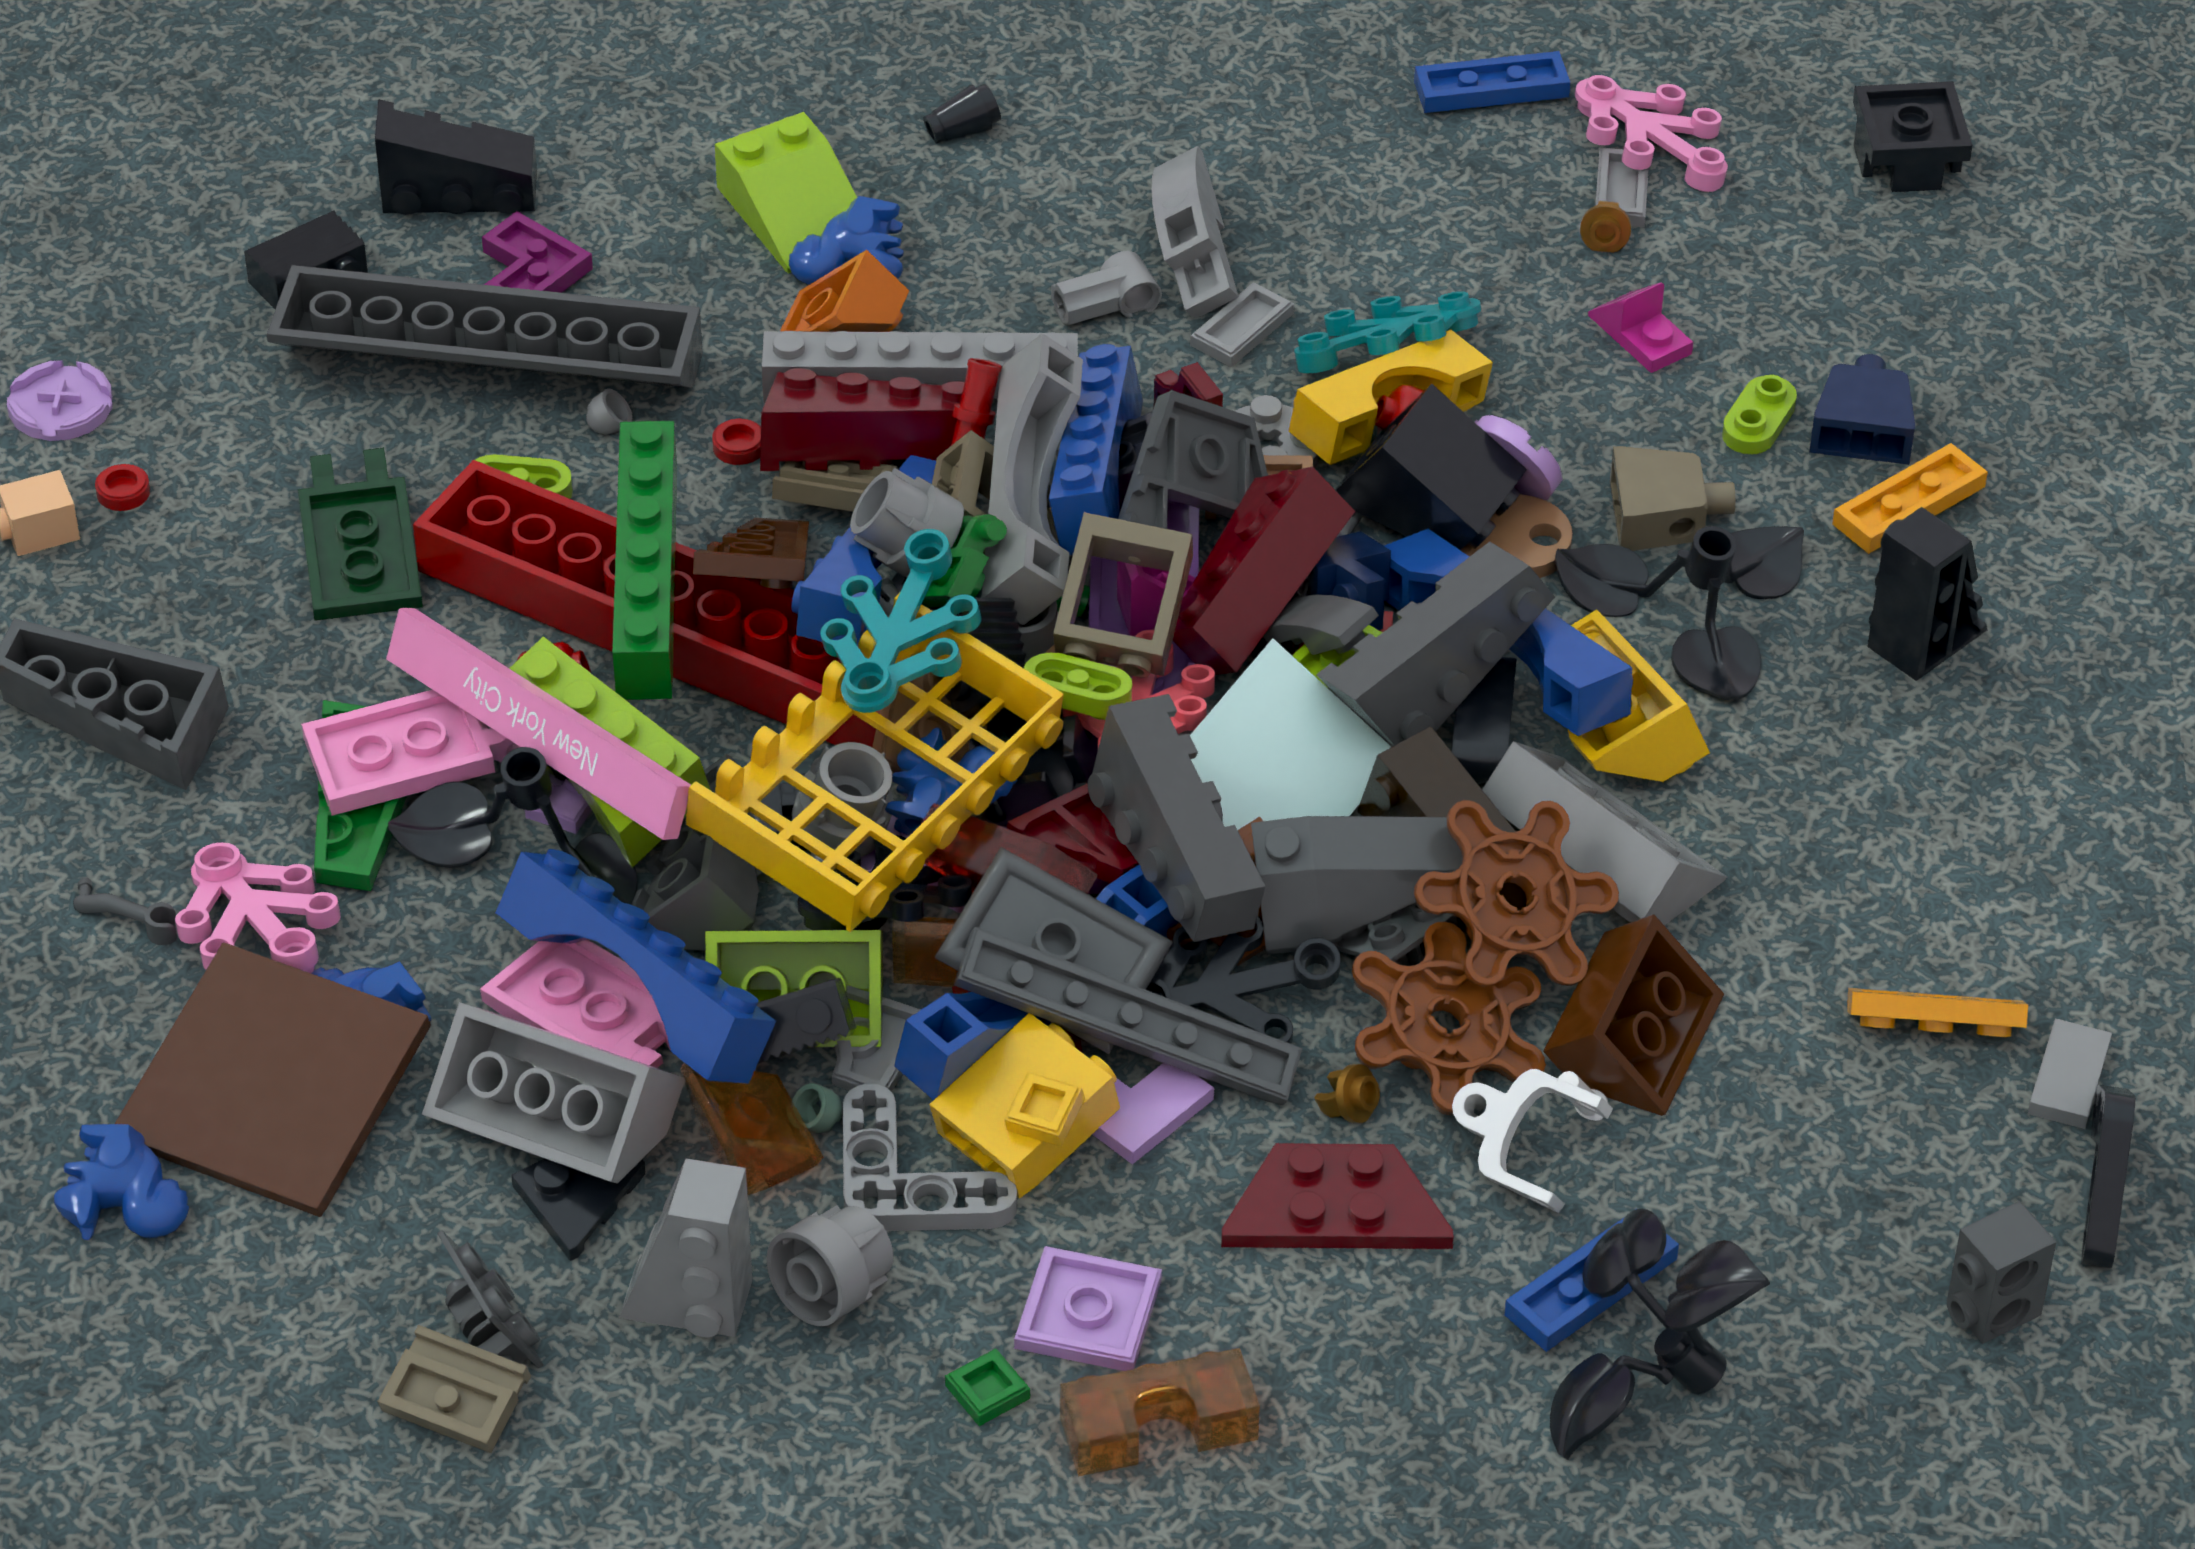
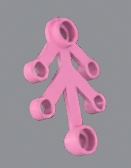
[1575,75,1728,192]
[175,843,341,973]

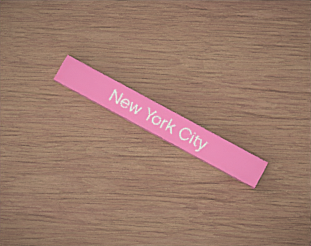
[386,608,691,840]

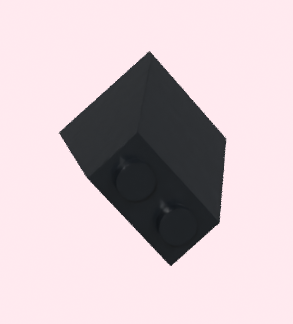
[1335,384,1527,550]

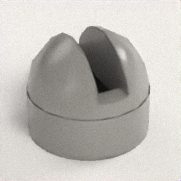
[586,389,632,435]

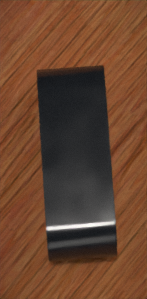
[1452,657,1517,784]

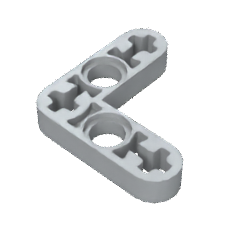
[843,1083,1017,1231]

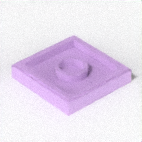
[1014,1246,1162,1373]

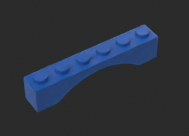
[1049,344,1143,555]
[791,455,936,646]
[1384,529,1633,736]
[495,849,776,1084]
[894,865,1178,1100]

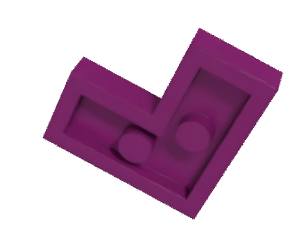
[482,211,593,293]

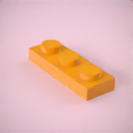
[1832,443,1988,554]
[1847,988,2028,1037]

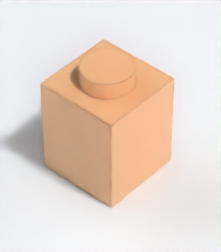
[0,470,80,556]

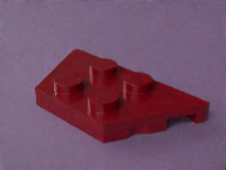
[1004,783,1139,883]
[1221,1143,1454,1249]

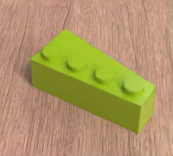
[509,636,711,868]

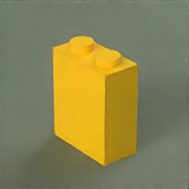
[929,1013,1120,1198]

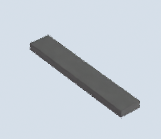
[954,927,1303,1105]

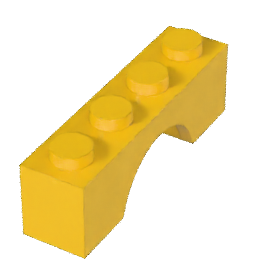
[1288,330,1493,465]

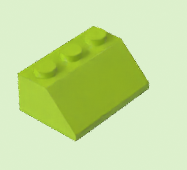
[705,930,883,1047]

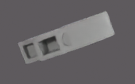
[1151,146,1239,317]

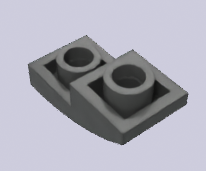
[1263,595,1379,655]

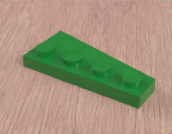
[314,700,407,891]

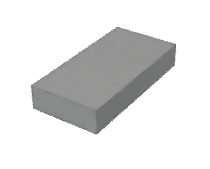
[1595,148,1649,227]
[1190,282,1294,367]
[2028,1018,2112,1129]

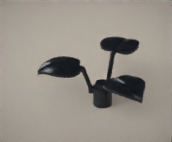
[1555,526,1804,700]
[388,747,638,905]
[1550,1208,1770,1460]

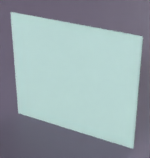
[1190,638,1391,830]

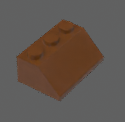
[1543,914,1724,1116]

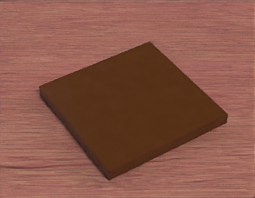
[115,942,431,1217]

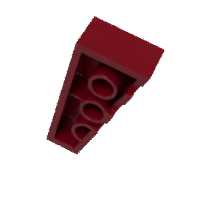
[760,368,965,471]
[1172,467,1355,675]

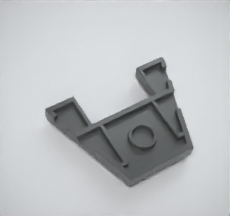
[1118,390,1268,529]

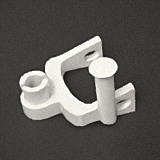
[1452,1069,1613,1213]

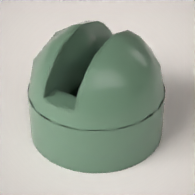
[791,1083,843,1133]

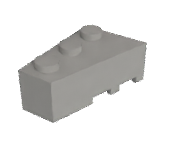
[619,1158,752,1338]

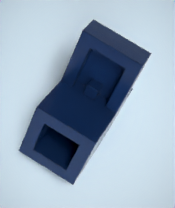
[1308,531,1391,630]

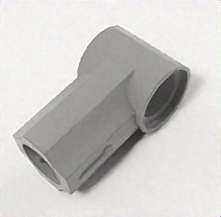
[1051,251,1162,325]

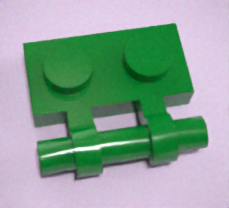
[922,514,1007,607]

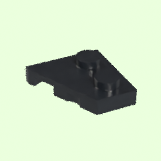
[511,1158,646,1261]

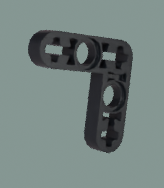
[2081,1085,2136,1268]

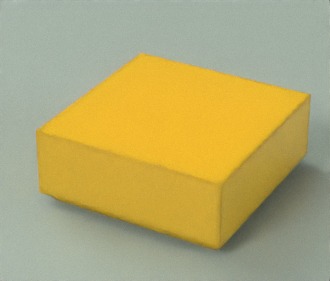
[1004,1072,1085,1147]

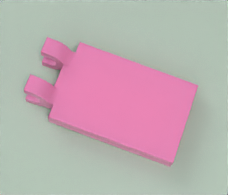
[301,690,520,816]
[480,940,671,1068]

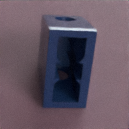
[1809,354,1915,465]

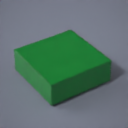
[945,1348,1030,1426]

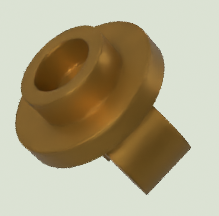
[1580,201,1631,253]
[1314,1064,1380,1123]

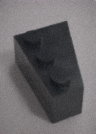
[375,99,537,215]
[1867,507,1988,681]

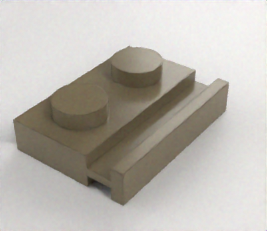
[772,460,897,512]
[377,1325,531,1453]

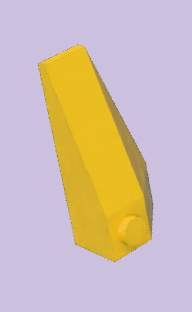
[1568,609,1710,782]

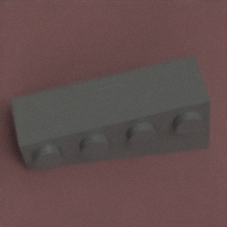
[1316,541,1555,747]
[1088,694,1266,942]

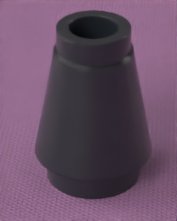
[923,84,1001,144]

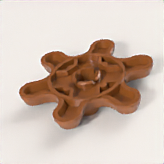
[1414,800,1619,986]
[1352,921,1546,1115]

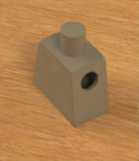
[1610,446,1736,551]

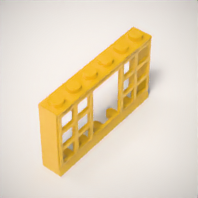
[686,593,1064,932]

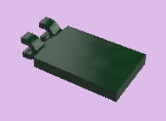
[298,447,423,621]

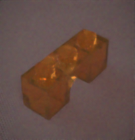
[1060,1348,1260,1477]

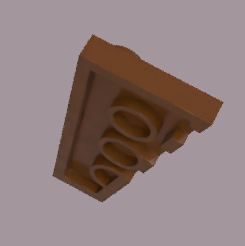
[693,517,809,589]

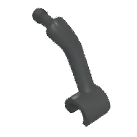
[73,878,177,945]

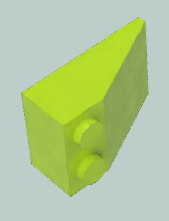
[715,112,857,274]

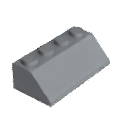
[1482,741,1727,926]
[422,1002,686,1184]

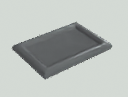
[935,847,1173,1054]

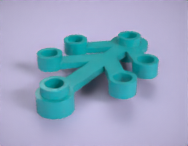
[1294,291,1482,373]
[820,529,982,713]

